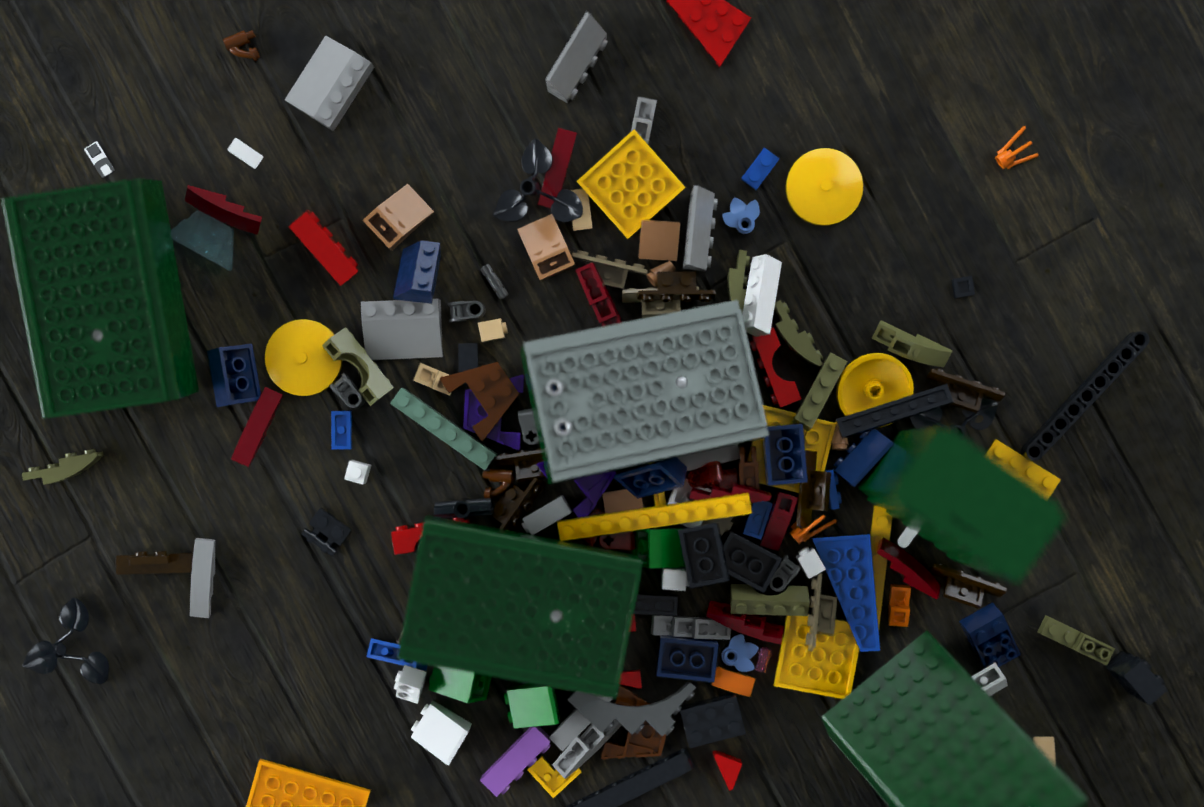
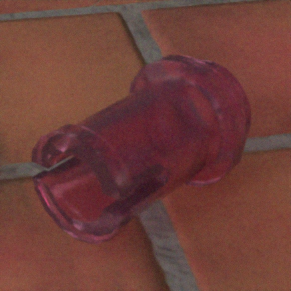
[755,647,773,673]

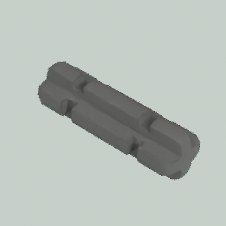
[481,264,508,299]

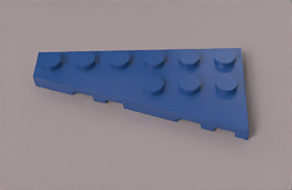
[812,534,880,652]

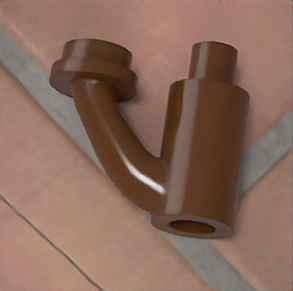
[223,30,260,62]
[482,468,515,500]

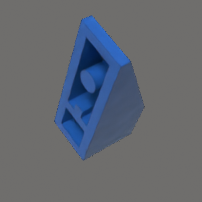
[366,638,428,671]

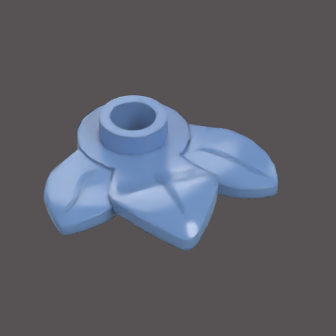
[722,197,760,234]
[721,634,759,672]

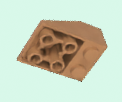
[363,184,434,251]
[517,214,575,282]

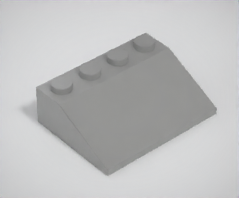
[546,12,608,103]
[285,36,374,131]
[683,185,718,272]
[361,299,443,360]

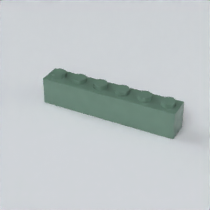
[390,388,497,470]

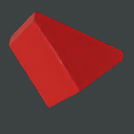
[712,750,742,791]

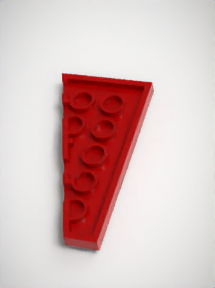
[667,0,751,67]

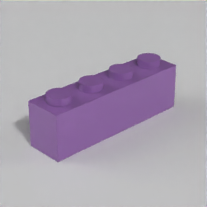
[480,726,551,797]

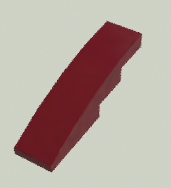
[538,127,577,209]
[185,185,262,235]
[575,262,622,327]
[231,387,283,467]
[690,483,771,503]
[876,537,941,599]
[707,601,785,645]

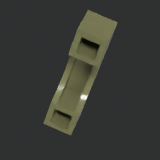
[322,327,394,406]
[791,352,848,432]
[730,584,810,616]

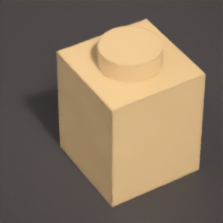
[478,318,508,342]

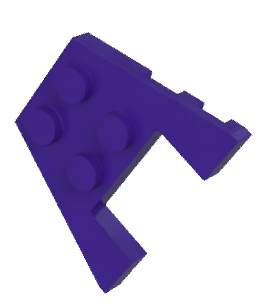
[463,375,524,450]
[536,461,616,518]

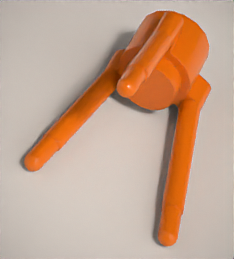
[995,126,1039,169]
[789,515,837,544]

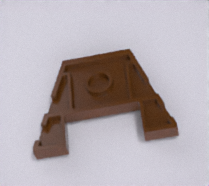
[440,362,519,441]
[601,685,666,760]

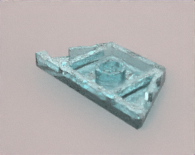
[171,210,234,271]

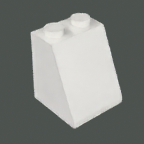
[411,701,472,765]

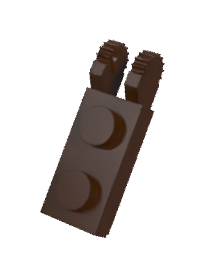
[738,446,759,489]

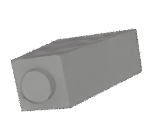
[522,495,572,535]

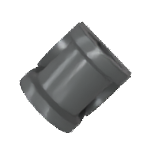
[447,301,486,322]
[329,373,365,408]
[518,408,539,445]
[768,555,801,592]

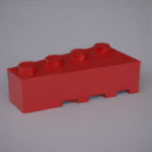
[289,209,359,286]

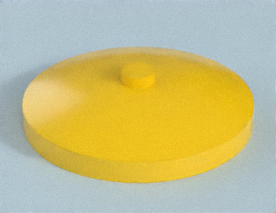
[786,148,863,226]
[265,319,343,396]
[836,353,914,428]

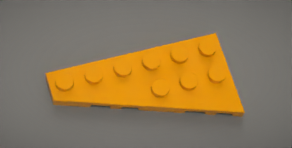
[246,759,371,807]

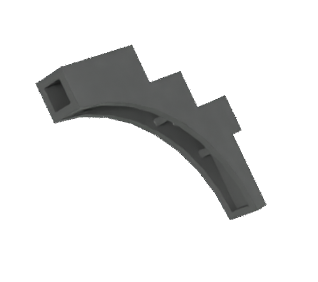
[567,682,696,736]

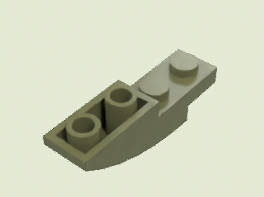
[727,250,750,314]
[774,300,823,367]
[872,320,953,367]
[22,449,103,485]
[1037,615,1115,666]

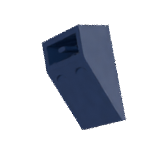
[959,602,1021,668]

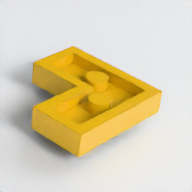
[527,756,582,798]

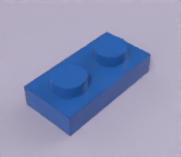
[741,147,779,190]
[331,411,352,449]
[824,469,841,509]
[742,501,773,540]

